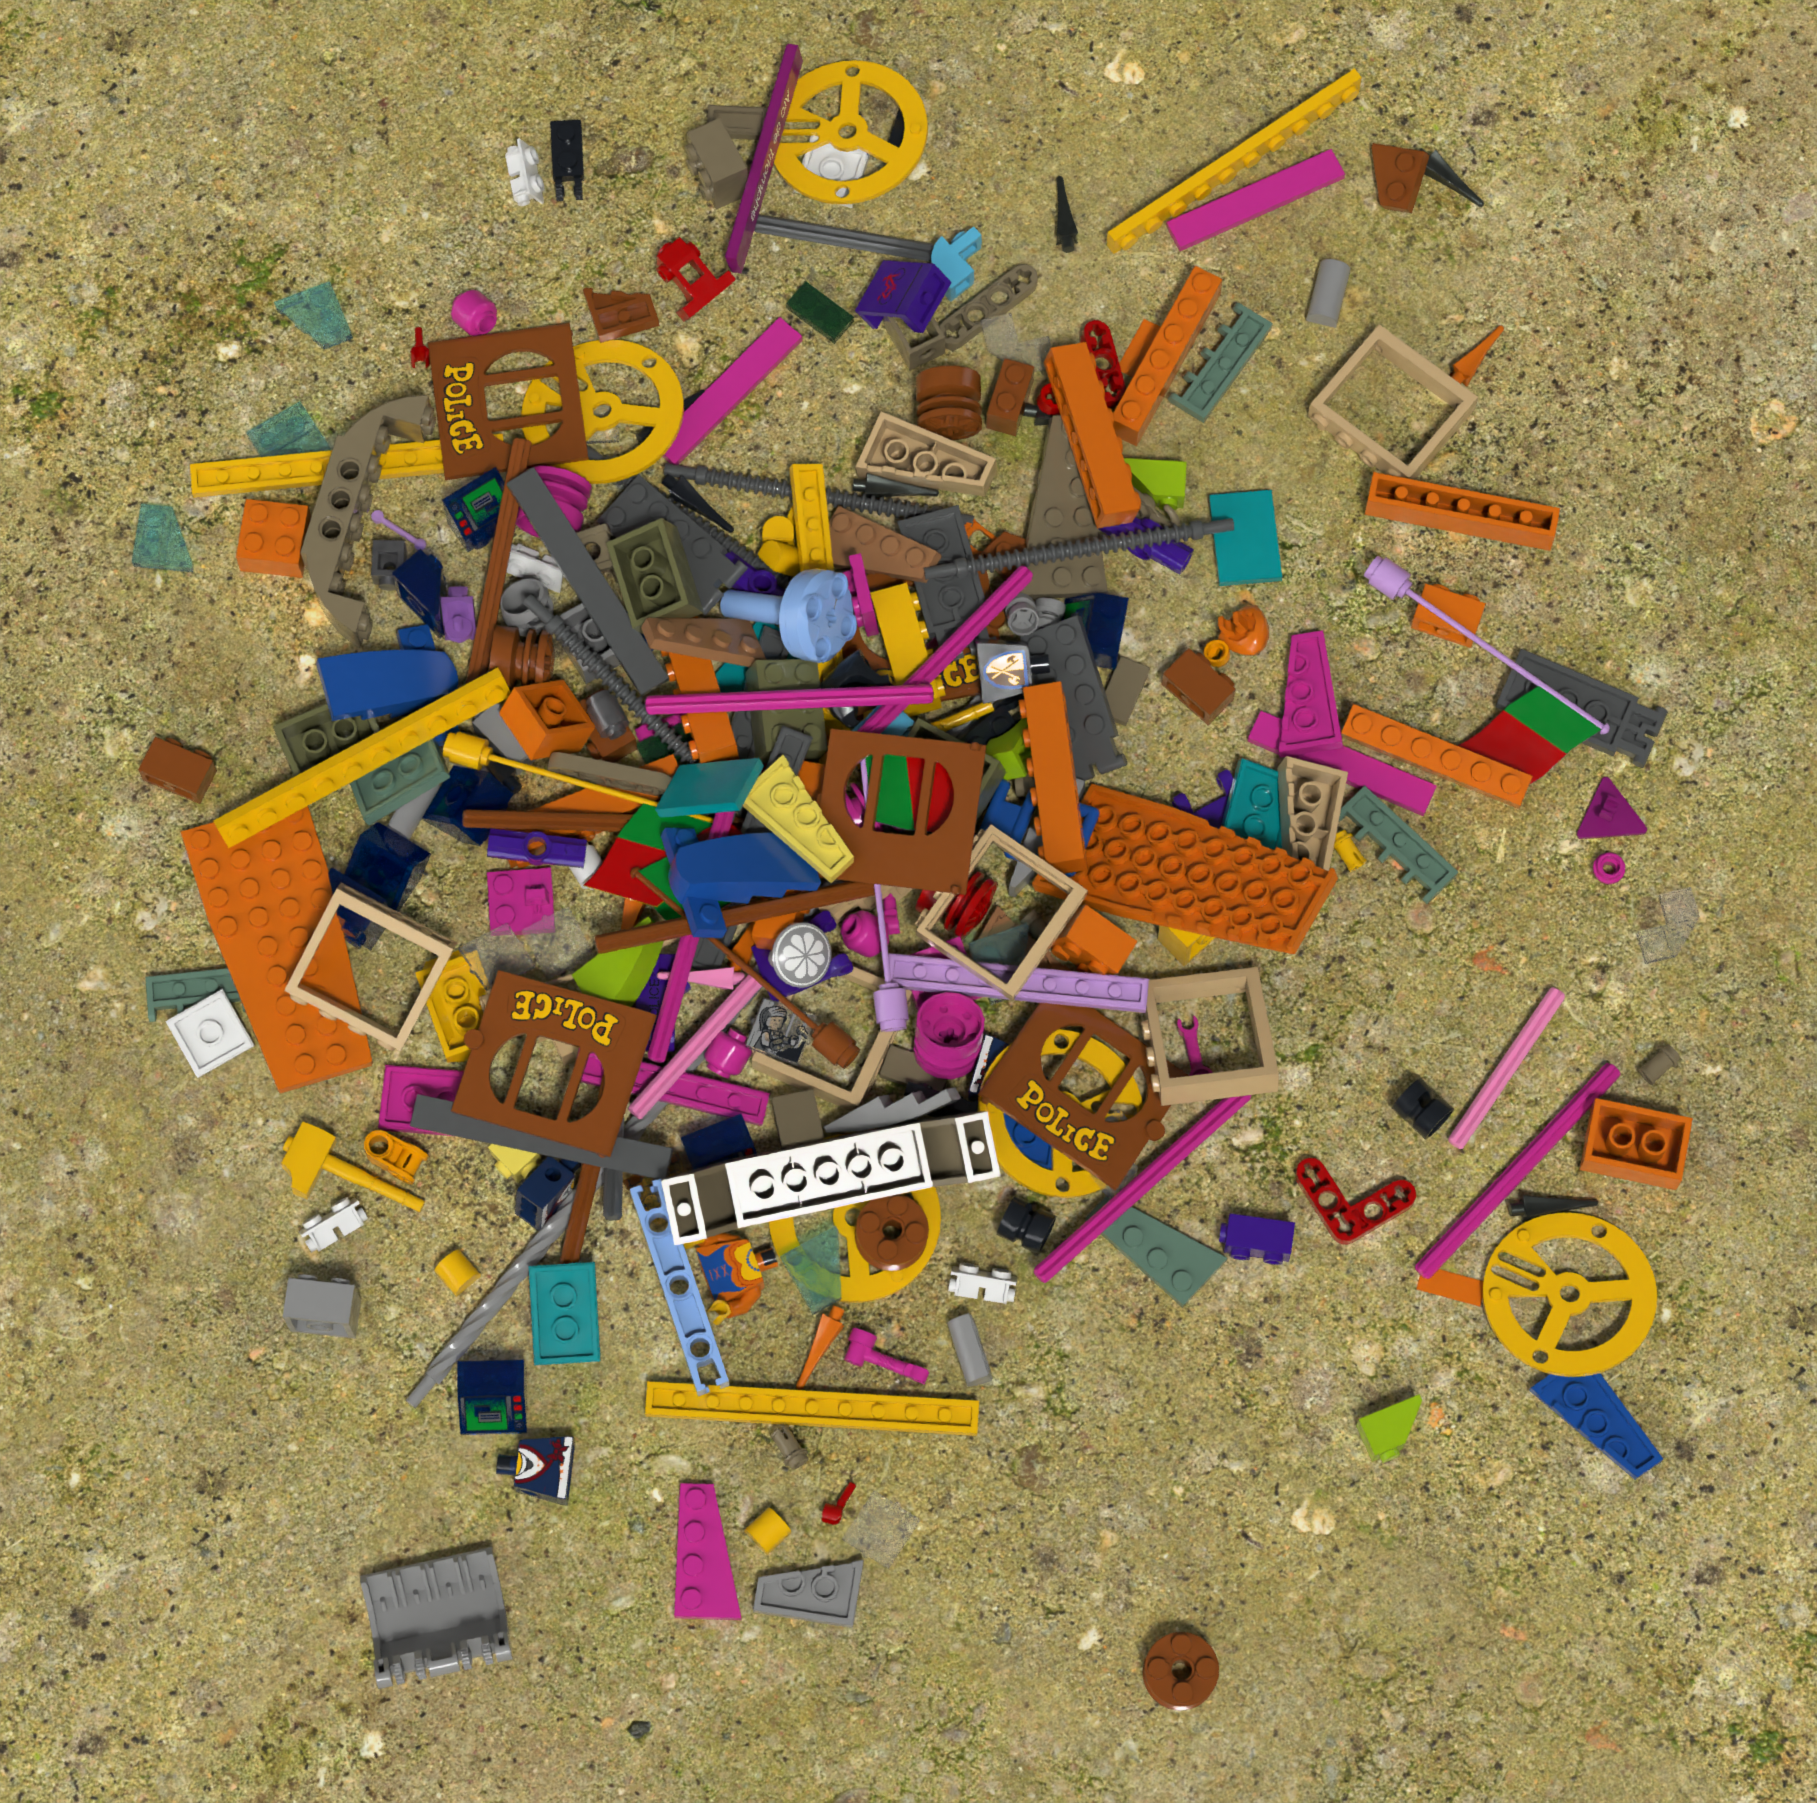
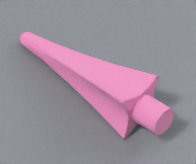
[657,967,745,990]

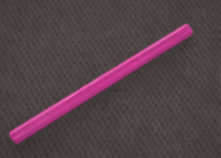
[857,566,1033,734]
[645,684,934,715]
[648,811,735,1063]
[1415,1063,1621,1279]
[1034,1095,1252,1283]

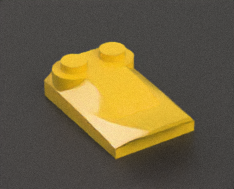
[415,949,490,1063]

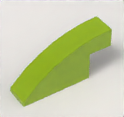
[571,916,664,1007]

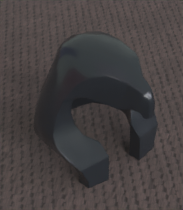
[820,649,894,728]

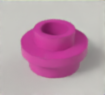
[1593,852,1625,884]

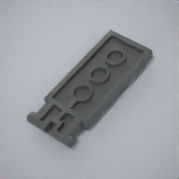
[597,475,748,616]
[897,505,997,661]
[1020,615,1127,781]
[1496,649,1668,768]

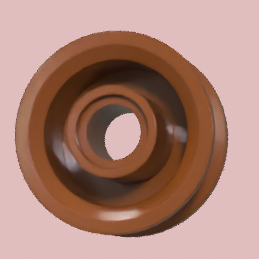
[855,1194,929,1271]
[1143,1632,1219,1711]

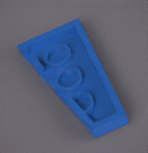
[1529,1373,1663,1480]

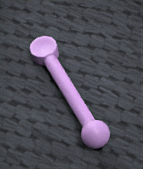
[371,510,426,551]

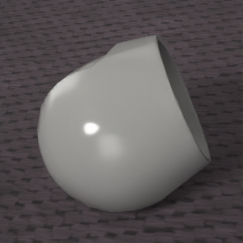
[500,578,554,636]

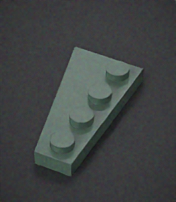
[1085,1194,1227,1308]

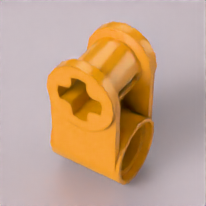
[364,1130,429,1185]

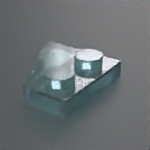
[274,281,353,349]
[246,401,331,457]
[132,504,194,572]
[968,923,1029,1005]
[780,1226,841,1315]

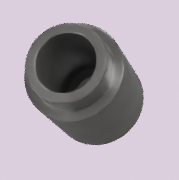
[586,690,629,740]

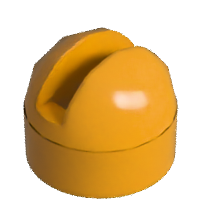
[1204,640,1230,668]

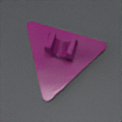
[1577,777,1647,839]

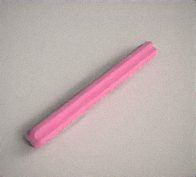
[628,975,762,1119]
[1448,987,1565,1149]

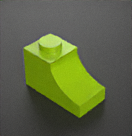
[985,718,1032,780]

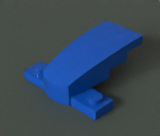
[316,624,459,746]
[661,828,821,938]

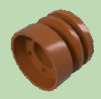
[916,366,982,440]
[489,625,555,692]

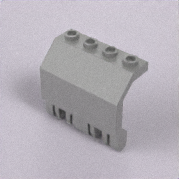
[360,1547,513,1689]

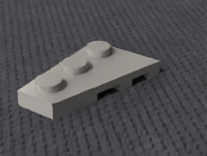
[753,1560,864,1628]

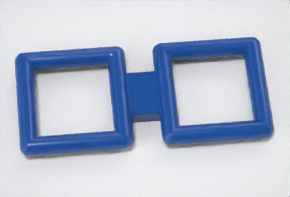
[927,779,1100,877]

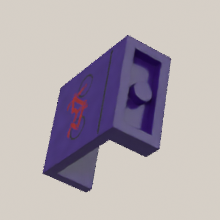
[855,260,952,333]

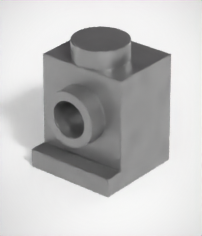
[371,540,408,591]

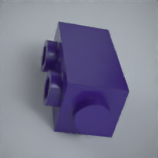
[1219,1213,1295,1265]

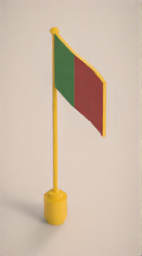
[443,731,714,907]

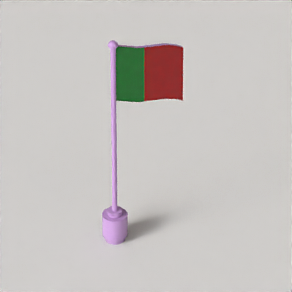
[1364,555,1610,785]
[860,755,954,1032]

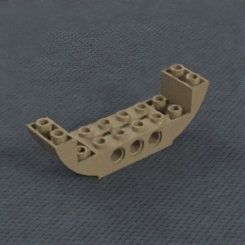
[300,395,436,648]

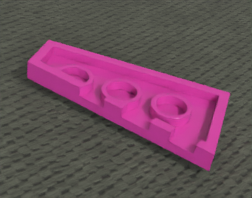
[1279,630,1343,758]
[674,1483,742,1620]

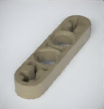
[939,264,1038,350]
[547,752,672,797]

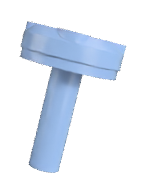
[720,569,857,663]

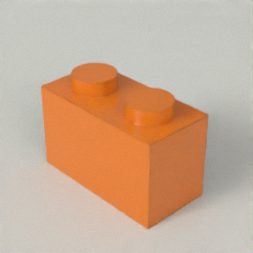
[1411,583,1486,648]

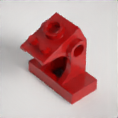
[656,237,736,322]

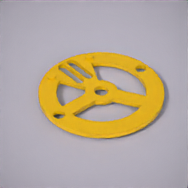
[774,60,928,204]
[521,339,684,484]
[978,1029,1143,1198]
[769,1133,941,1303]
[1483,1212,1657,1377]

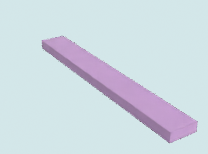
[889,953,1149,1013]

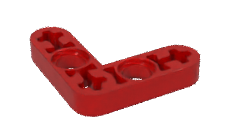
[1037,320,1126,415]
[1295,1158,1416,1245]

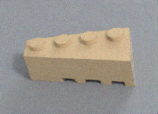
[855,411,998,497]
[1277,756,1348,871]

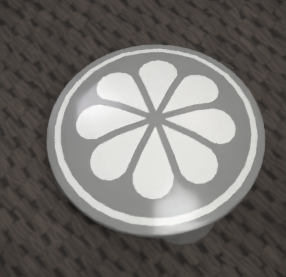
[768,922,831,988]

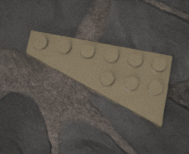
[1020,415,1108,599]

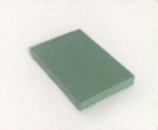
[350,737,450,825]

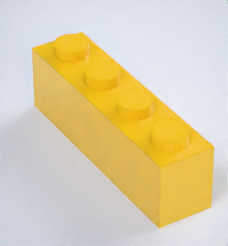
[870,582,946,717]

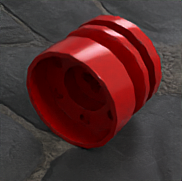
[915,871,998,940]

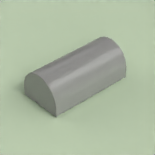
[1306,259,1351,328]
[386,785,440,842]
[947,1313,993,1387]

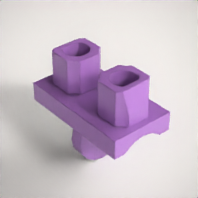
[441,586,477,643]

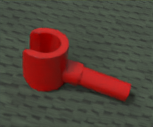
[410,327,430,368]
[821,1482,856,1525]

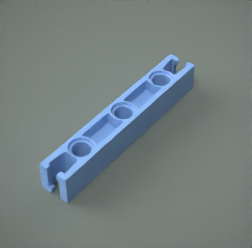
[630,1178,729,1396]

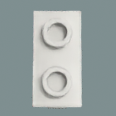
[505,138,544,206]
[507,543,565,593]
[298,1197,368,1253]
[948,1263,1018,1304]

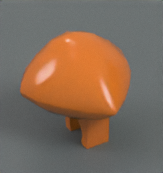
[1217,604,1269,656]

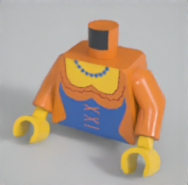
[683,1232,778,1325]

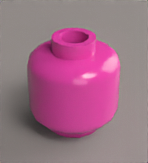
[451,289,497,336]
[841,910,889,958]
[704,1028,752,1079]

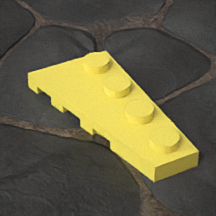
[743,755,854,883]

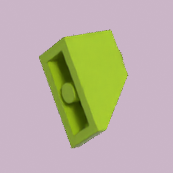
[1124,458,1187,511]
[1356,1394,1422,1463]

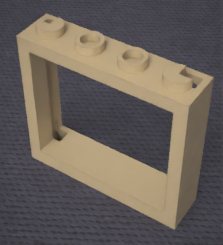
[1308,324,1478,480]
[915,824,1088,1001]
[284,883,457,1051]
[750,957,912,1111]
[1139,967,1279,1106]

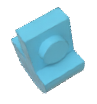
[931,226,982,302]

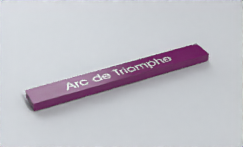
[725,44,803,274]

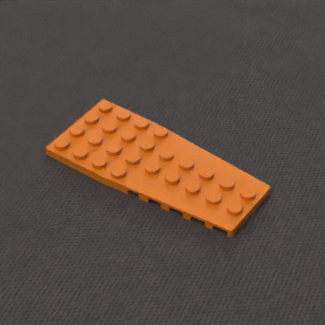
[1032,784,1338,954]
[181,806,373,1093]

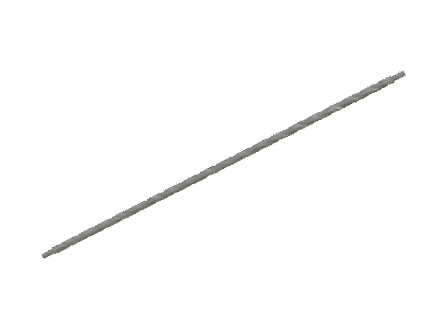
[405,694,995,1409]

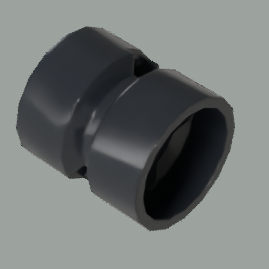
[1392,1078,1454,1140]
[997,1196,1057,1254]

